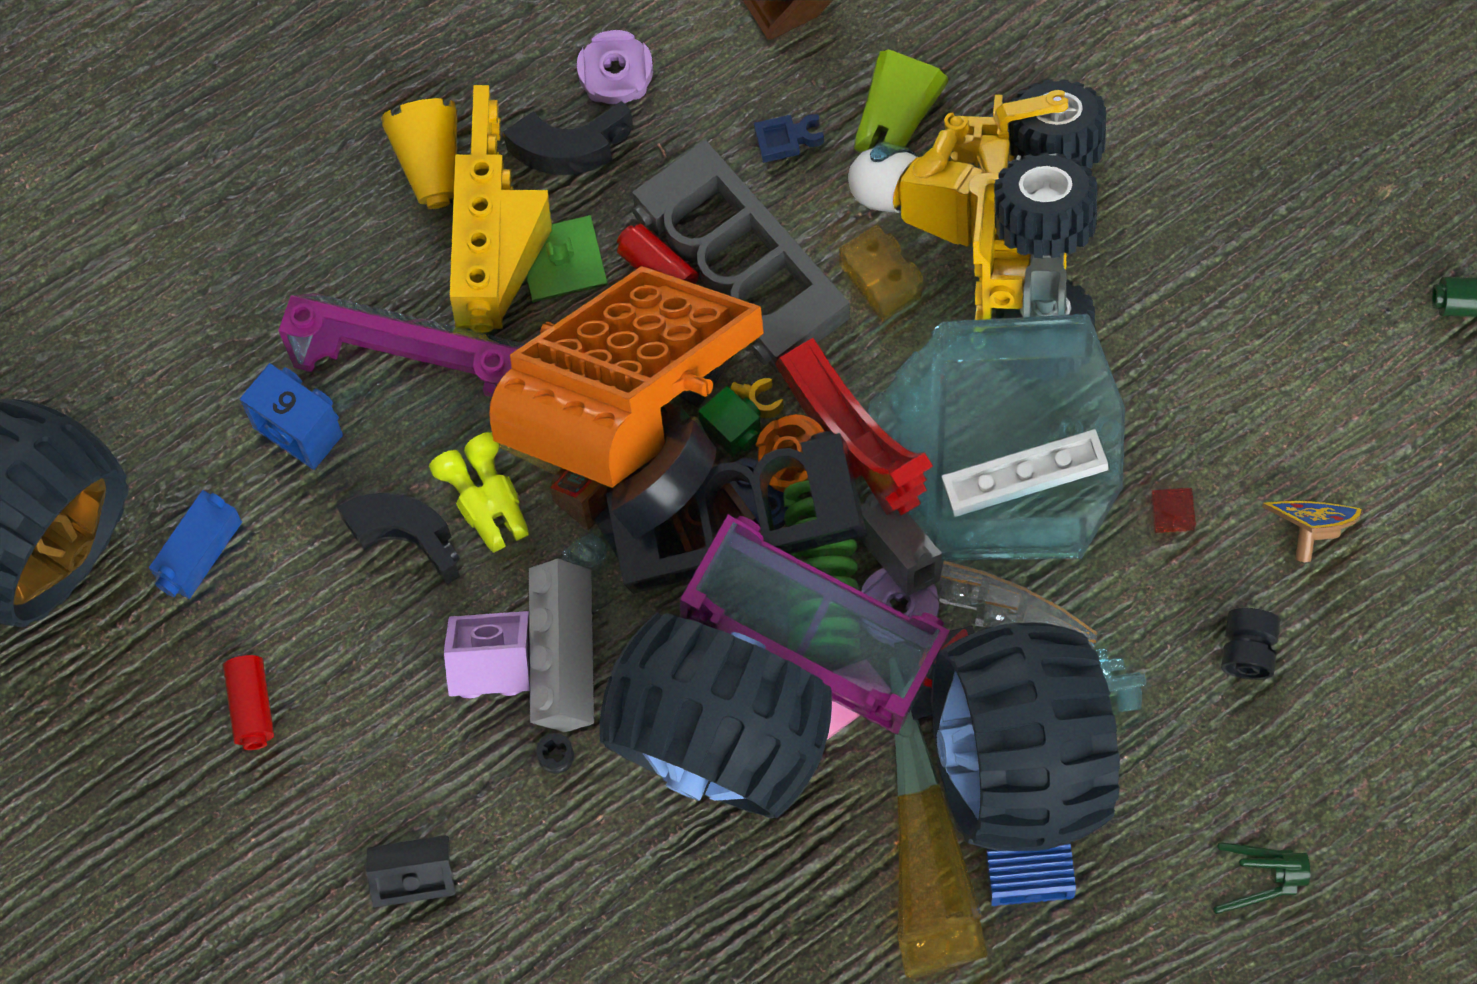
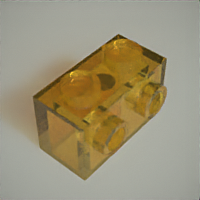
[839,224,923,322]

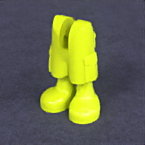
[429,432,529,553]

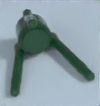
[1213,842,1310,914]

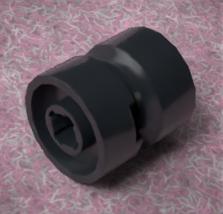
[1221,608,1281,680]

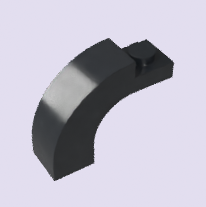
[611,405,716,539]

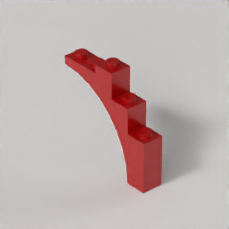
[775,338,933,516]

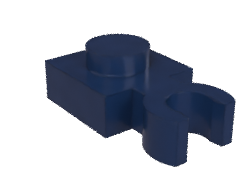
[754,114,824,163]

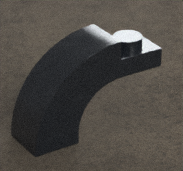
[503,101,634,175]
[337,493,460,585]

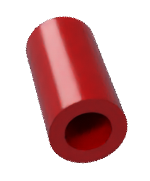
[617,224,699,284]
[223,655,274,750]

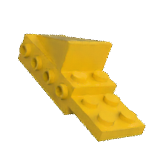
[450,85,552,333]

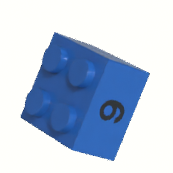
[240,363,343,470]

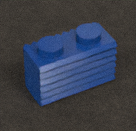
[986,843,1076,906]

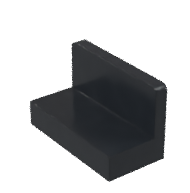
[366,835,455,908]

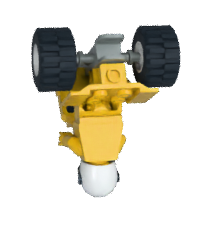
[848,79,1106,379]

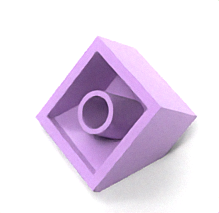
[444,611,530,698]

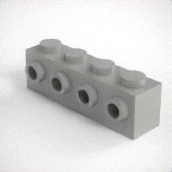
[529,558,594,732]

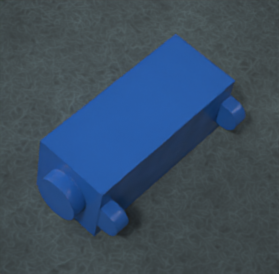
[149,490,242,600]

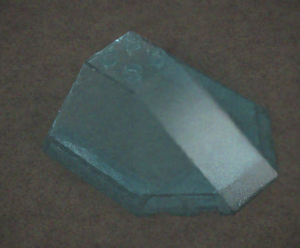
[868,314,1125,561]

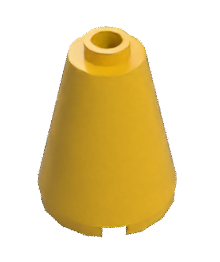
[381,98,457,209]

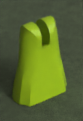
[854,49,949,156]

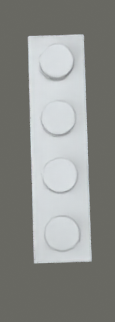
[942,429,1108,517]

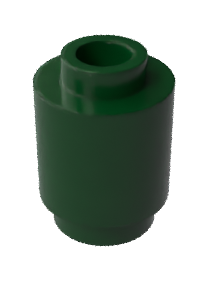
[1432,277,1477,317]

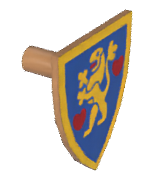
[1262,501,1361,562]

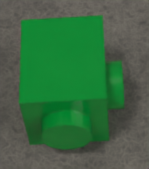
[699,386,761,457]

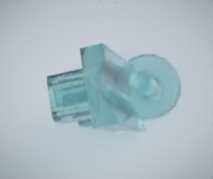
[1096,648,1147,712]

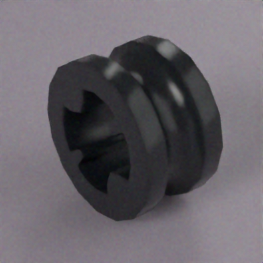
[536,733,574,774]

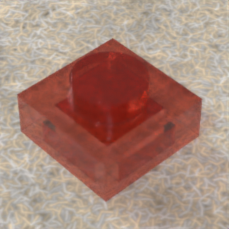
[1151,488,1196,533]

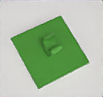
[527,215,608,302]

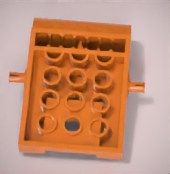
[489,266,764,488]

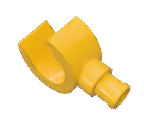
[730,378,784,418]

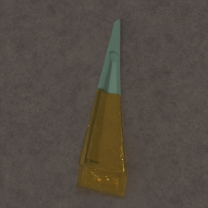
[889,657,988,979]

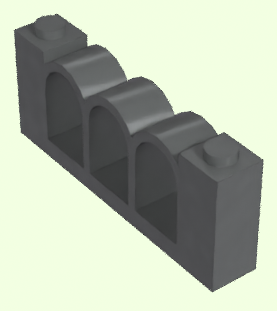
[632,140,850,372]

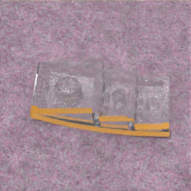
[939,561,1097,649]

